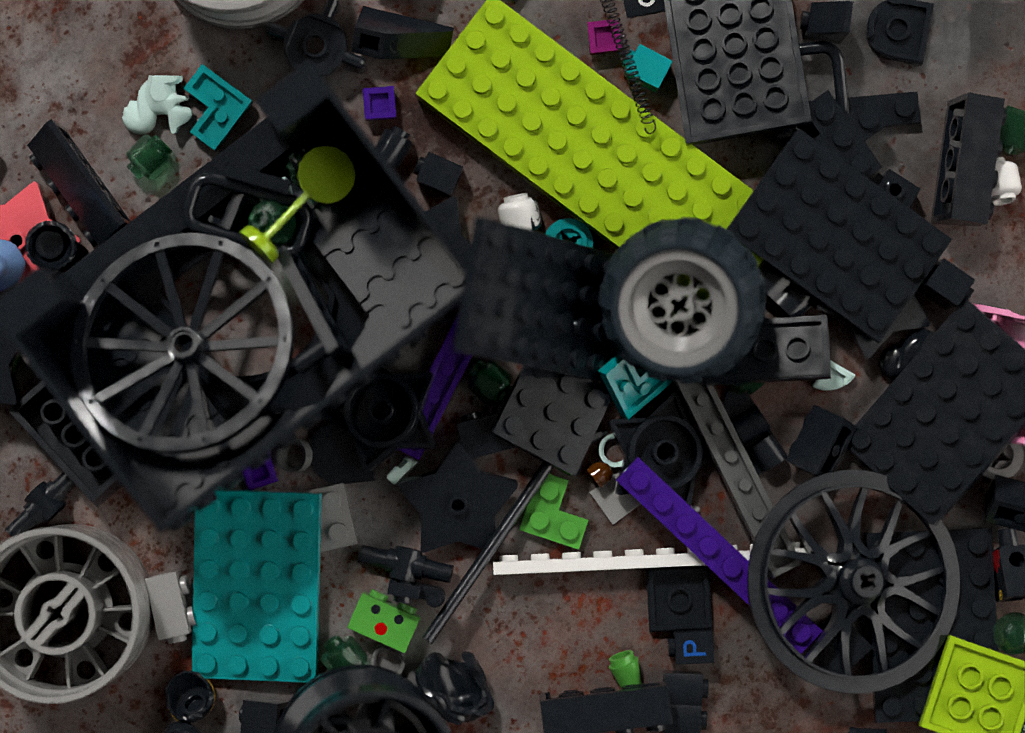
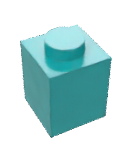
[622,44,673,93]

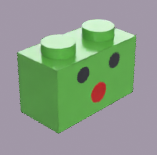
[347,589,421,653]

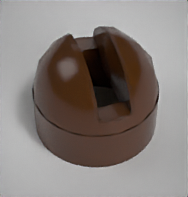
[586,462,613,489]

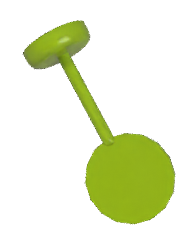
[239,146,355,264]

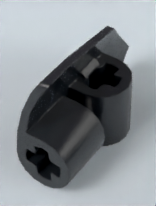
[723,391,787,475]

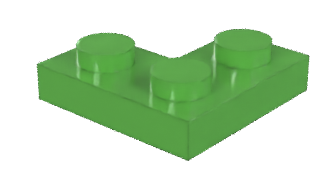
[519,474,588,550]

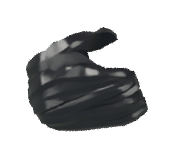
[415,651,494,725]

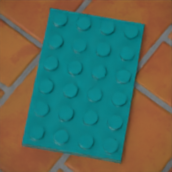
[192,490,322,683]

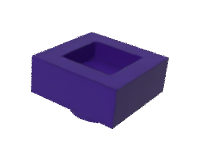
[363,86,397,121]

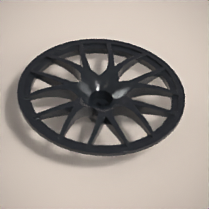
[747,470,960,694]

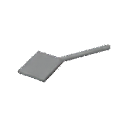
[589,471,700,524]

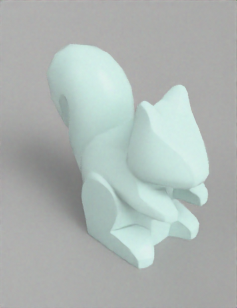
[122,75,192,135]

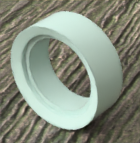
[598,433,623,467]

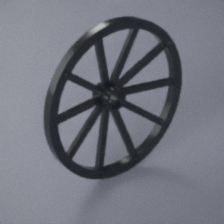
[71,233,295,454]

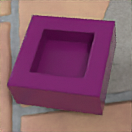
[587,19,621,55]

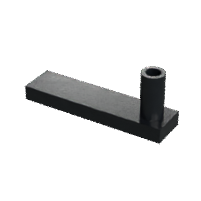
[278,245,353,375]

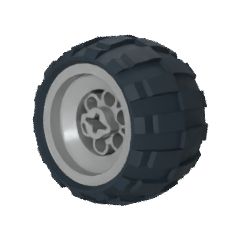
[599,217,766,384]

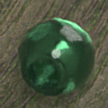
[994,612,1025,655]

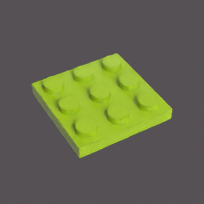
[918,635,1025,733]

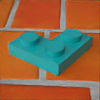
[183,64,253,152]
[598,354,673,420]

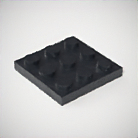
[490,365,612,477]

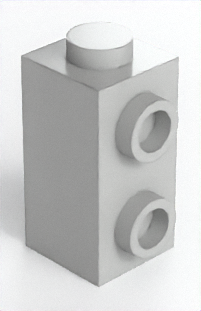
[145,570,196,644]

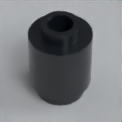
[375,126,413,170]

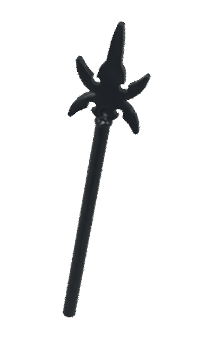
[422,382,608,644]

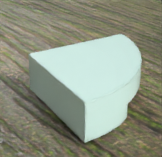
[812,360,855,391]
[387,455,418,486]

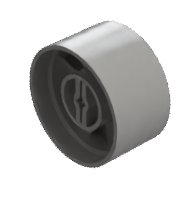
[0,524,154,703]

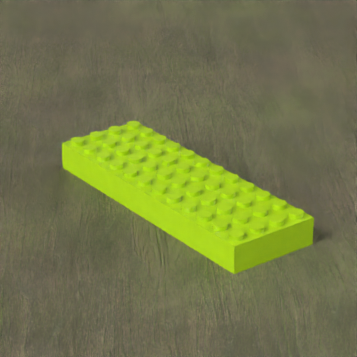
[415,0,763,316]

